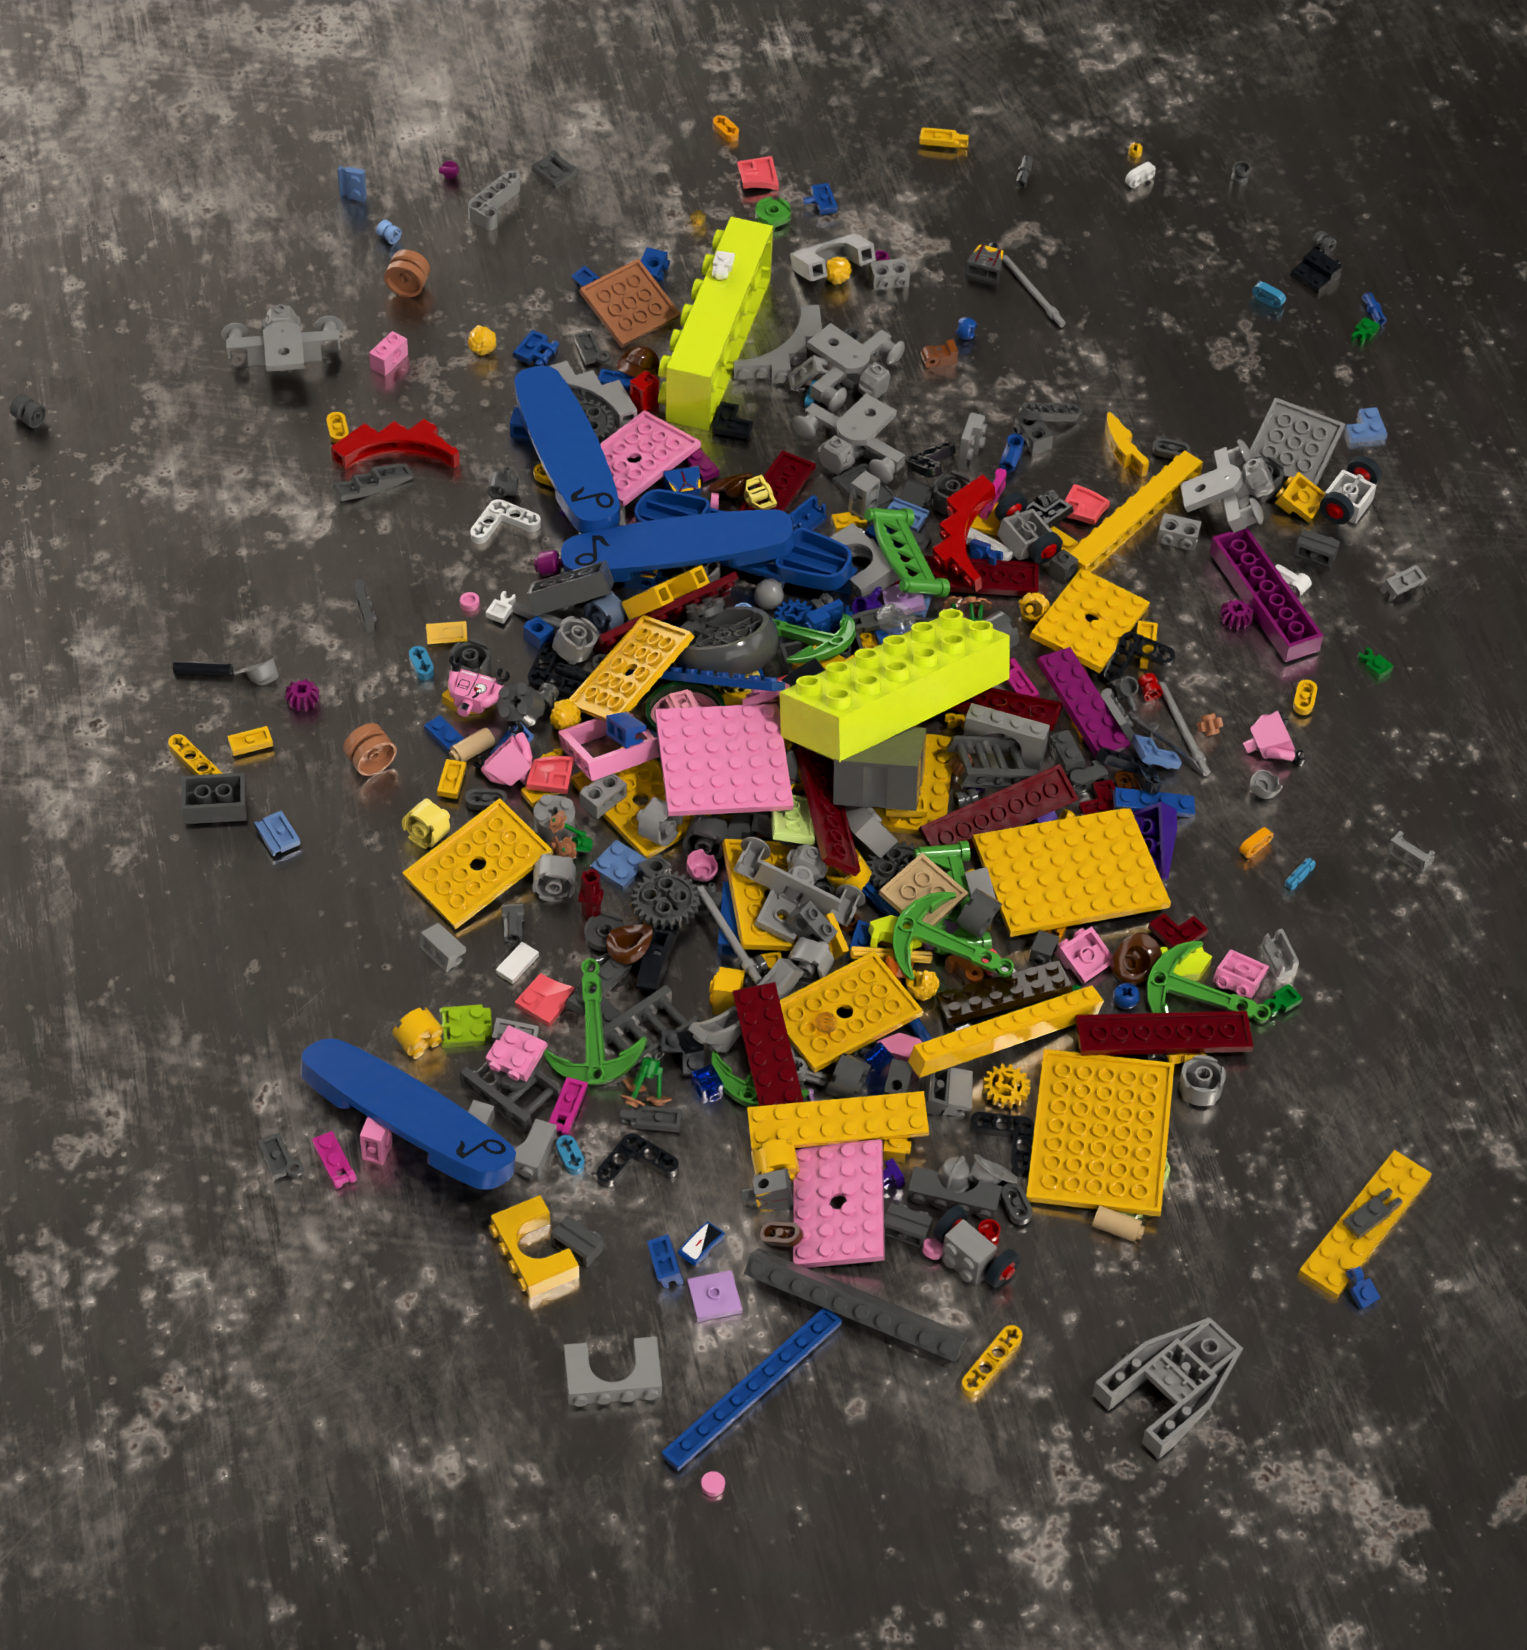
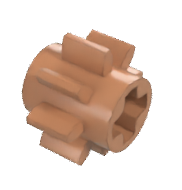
[1197,713,1223,736]
[948,753,975,777]

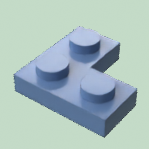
[1345,407,1388,444]
[1131,734,1182,769]

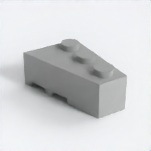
[844,806,898,859]

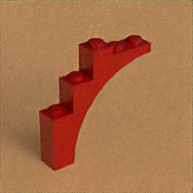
[331,419,460,470]
[932,474,996,592]

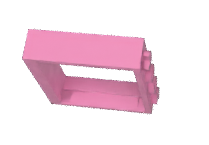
[558,713,660,781]

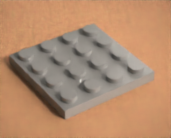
[1245,397,1345,486]

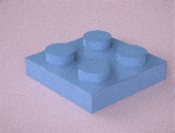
[590,839,647,891]

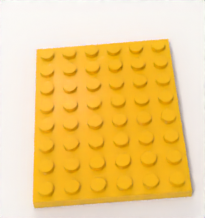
[972,808,1171,937]
[1026,1049,1175,1217]

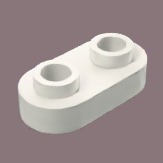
[1125,162,1156,188]

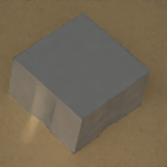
[833,727,926,811]

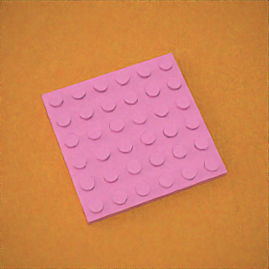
[655,703,794,816]

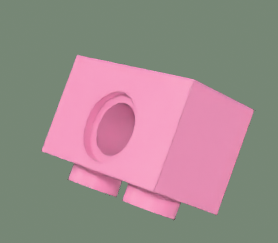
[369,331,408,376]
[360,1117,392,1165]

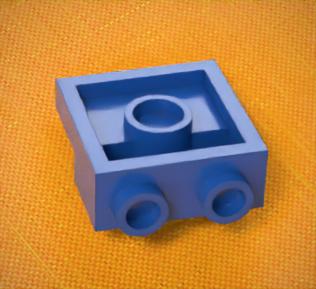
[804,599,844,634]

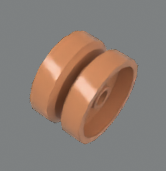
[384,249,430,297]
[343,723,397,776]

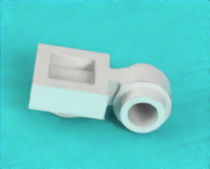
[712,251,735,280]

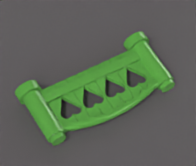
[864,507,950,598]
[913,840,992,955]

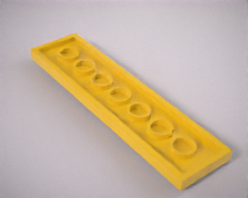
[747,1091,929,1151]
[1298,1150,1432,1299]

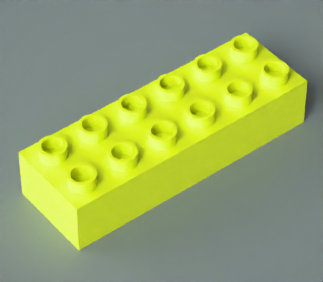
[658,217,773,431]
[779,609,1010,762]

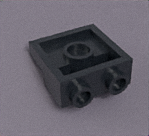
[1290,248,1343,294]

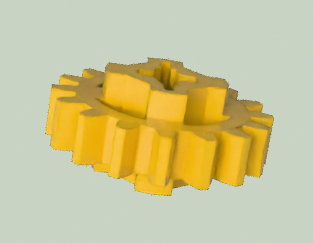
[983,1064,1031,1109]

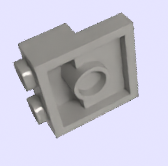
[958,412,987,467]

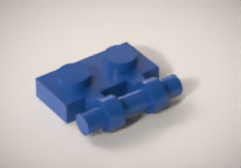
[513,330,559,367]

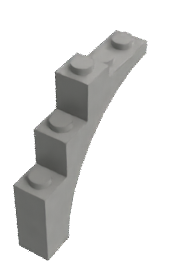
[733,305,822,383]
[550,361,637,428]
[688,958,804,1053]

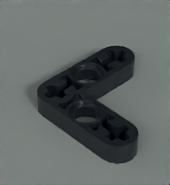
[905,441,956,478]
[1104,632,1176,684]
[527,641,582,699]
[1096,747,1162,794]
[970,1112,1034,1177]
[596,1133,679,1187]

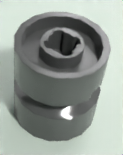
[9,394,47,428]

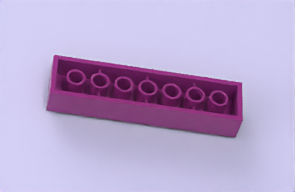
[1209,527,1324,662]

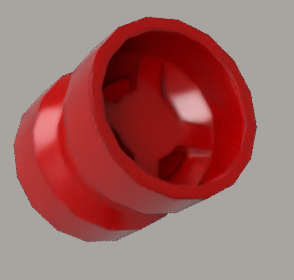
[1138,673,1163,701]
[978,1219,1001,1247]

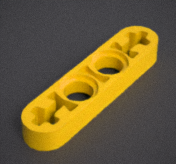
[168,734,223,775]
[961,1325,1022,1397]

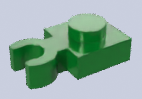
[1351,317,1380,346]
[1357,647,1393,680]
[1263,984,1303,1017]

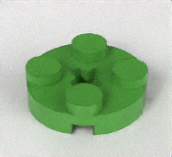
[755,197,791,229]

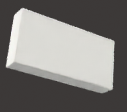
[496,942,539,984]

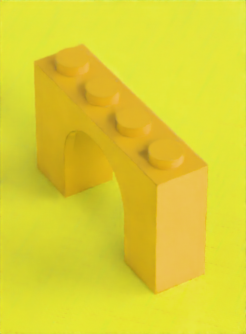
[621,565,710,620]
[489,1195,579,1298]

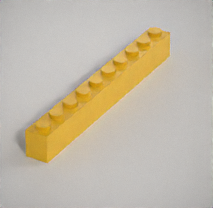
[1068,451,1203,574]
[908,985,1104,1078]

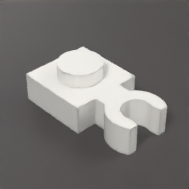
[486,591,516,624]

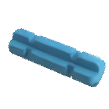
[1285,858,1316,890]

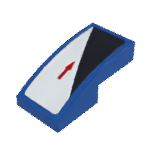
[677,1221,725,1266]

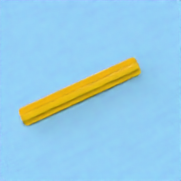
[850,946,933,963]

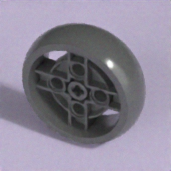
[675,606,779,676]

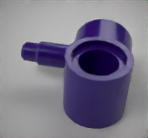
[852,586,883,614]

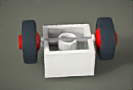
[1320,456,1381,525]

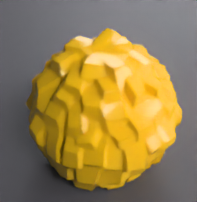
[825,256,852,285]
[468,325,497,356]
[1019,592,1050,623]
[550,699,581,731]
[906,970,940,1001]

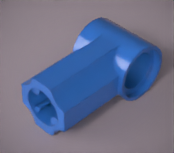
[999,433,1024,473]

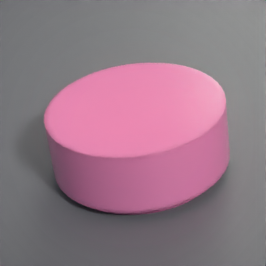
[710,492,719,509]
[460,592,480,612]
[922,1238,944,1260]
[701,1471,725,1497]

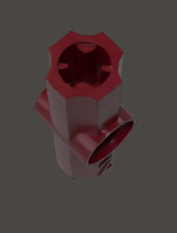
[578,869,604,921]

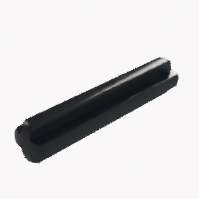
[173,661,233,676]

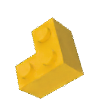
[709,967,745,1015]

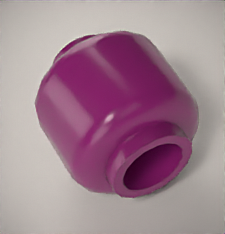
[534,550,563,577]

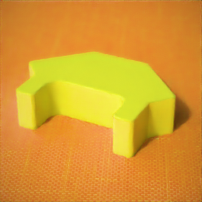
[868,915,922,955]
[1160,947,1212,981]

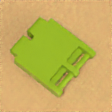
[439,1004,493,1048]

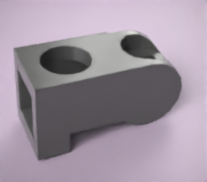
[1069,759,1109,793]

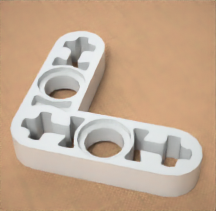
[470,499,541,544]

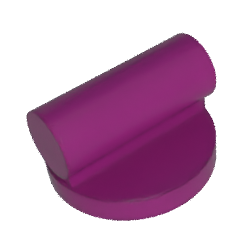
[439,160,459,179]

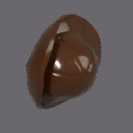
[616,346,660,378]
[708,472,754,498]
[606,924,653,964]
[1111,932,1162,985]

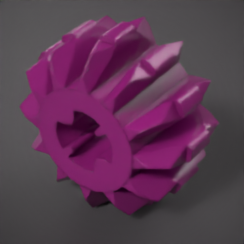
[1219,598,1254,631]
[285,678,320,712]

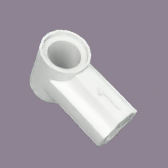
[1275,564,1312,598]

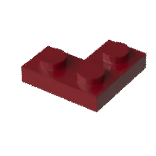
[1078,779,1115,815]
[1148,913,1208,949]

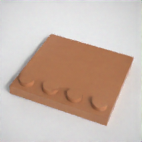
[579,258,681,348]

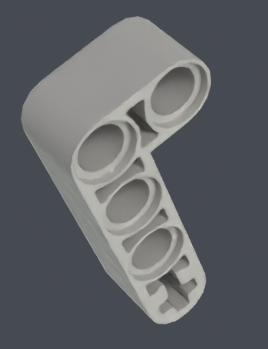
[468,170,521,230]

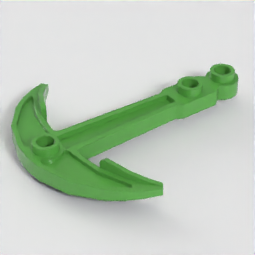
[772,614,856,663]
[892,892,1014,981]
[1147,941,1271,1023]
[544,958,647,1086]
[712,1041,810,1107]

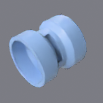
[376,219,402,244]

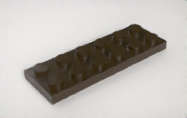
[936,961,1073,1025]

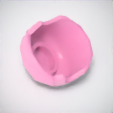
[686,849,718,882]

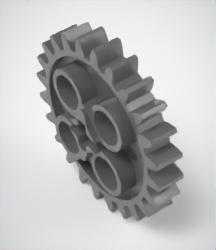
[577,398,614,442]
[866,841,921,891]
[631,870,700,930]

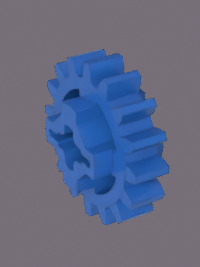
[774,599,813,627]

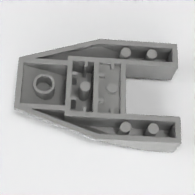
[1093,1317,1243,1459]

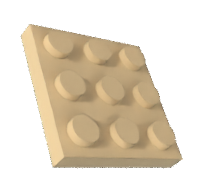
[879,853,968,927]

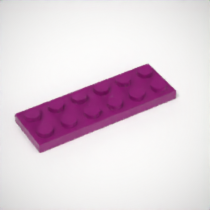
[1036,647,1131,758]

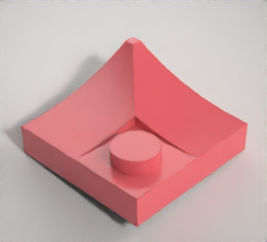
[737,156,779,191]
[1065,484,1110,525]
[526,756,574,794]
[515,973,575,1028]

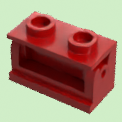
[630,370,659,414]

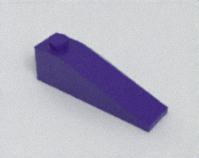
[1133,802,1177,881]

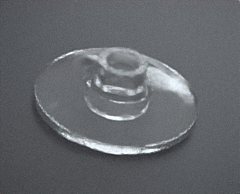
[877,602,916,635]

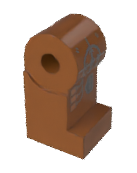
[920,339,958,368]
[944,954,984,985]

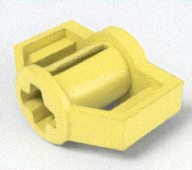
[744,475,777,510]

